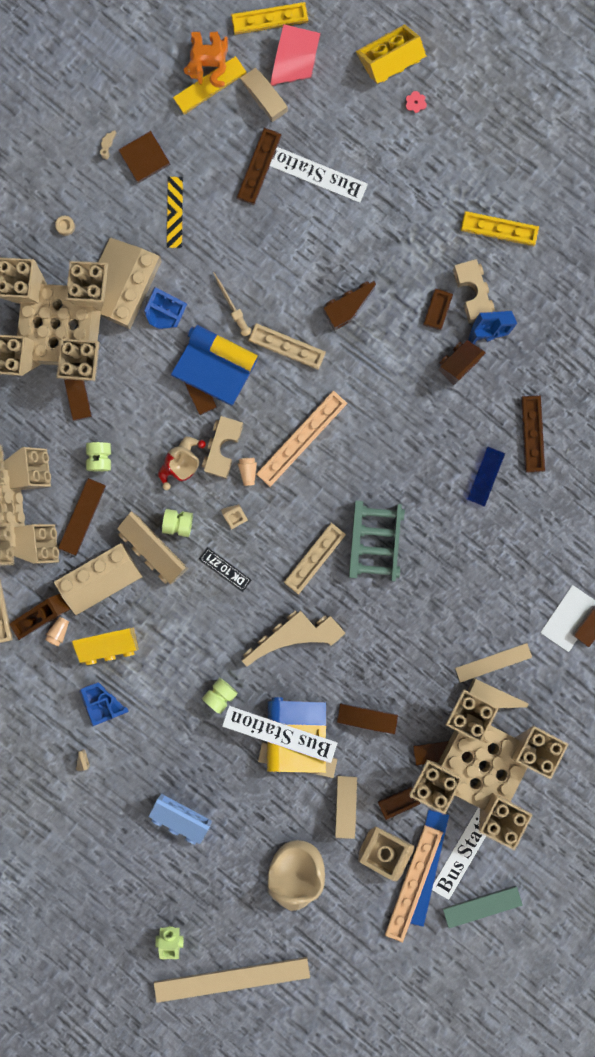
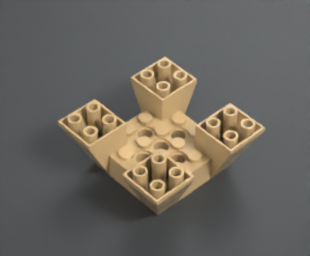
[0,258,108,381]
[0,445,59,565]
[409,689,569,850]

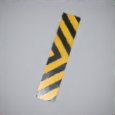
[167,177,183,248]

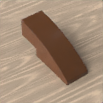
[337,703,398,734]

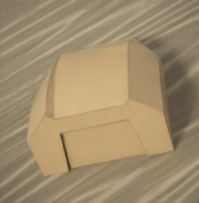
[359,826,414,881]

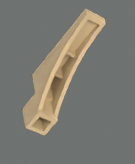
[242,610,346,667]

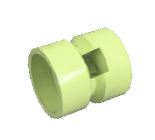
[86,442,111,471]
[162,509,193,537]
[202,677,238,714]

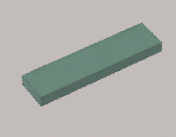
[442,886,523,928]

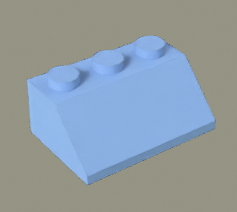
[149,793,212,845]

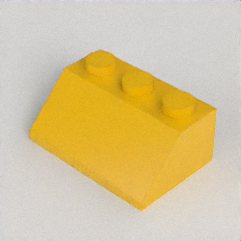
[356,24,426,84]
[72,627,139,665]

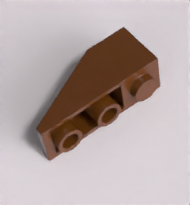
[323,281,376,331]

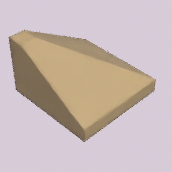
[221,505,248,530]
[76,749,90,771]

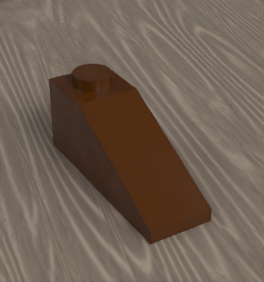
[10,593,71,640]

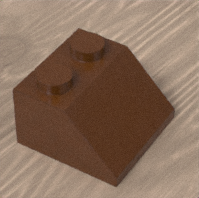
[438,340,486,385]

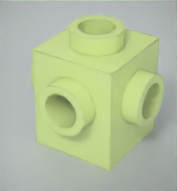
[155,927,184,959]

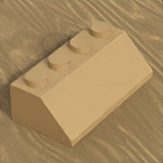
[117,511,188,584]
[54,543,142,615]

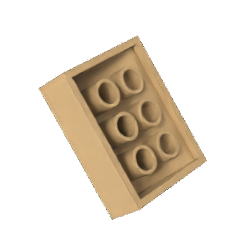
[98,238,162,329]

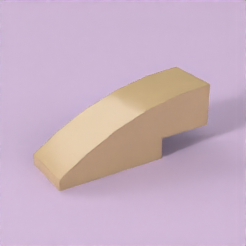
[240,68,288,122]
[335,776,357,839]

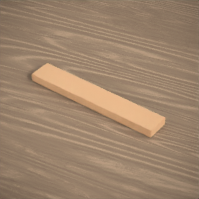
[256,390,348,487]
[385,825,443,943]

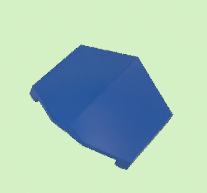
[143,287,187,329]

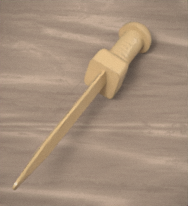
[213,272,251,336]

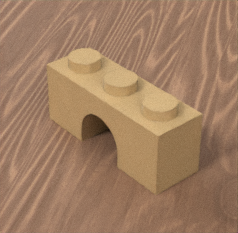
[453,259,495,323]
[202,416,243,479]

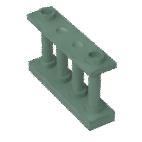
[349,501,405,582]

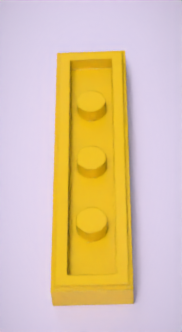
[231,2,308,35]
[173,56,246,115]
[461,211,539,246]

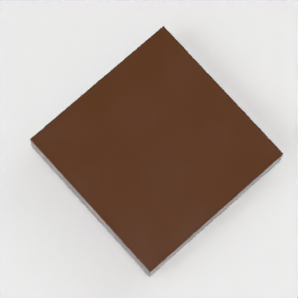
[118,131,170,183]

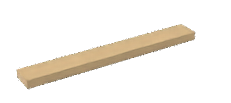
[154,957,310,1003]

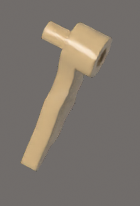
[100,131,116,160]

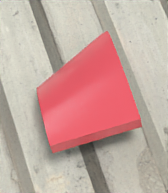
[271,24,320,86]

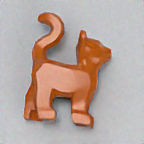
[184,32,228,88]

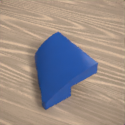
[468,311,517,345]
[79,682,129,726]

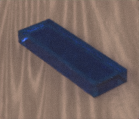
[467,447,505,507]

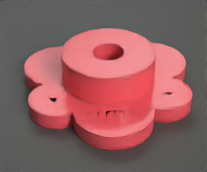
[406,91,427,113]

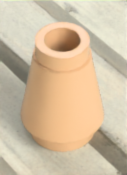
[238,458,257,486]
[45,617,69,647]

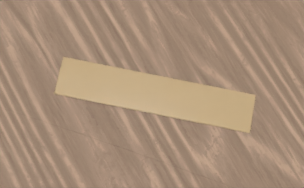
[455,643,532,683]

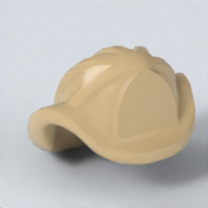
[268,840,325,911]

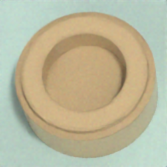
[55,216,75,236]

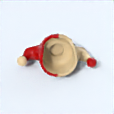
[158,436,206,490]

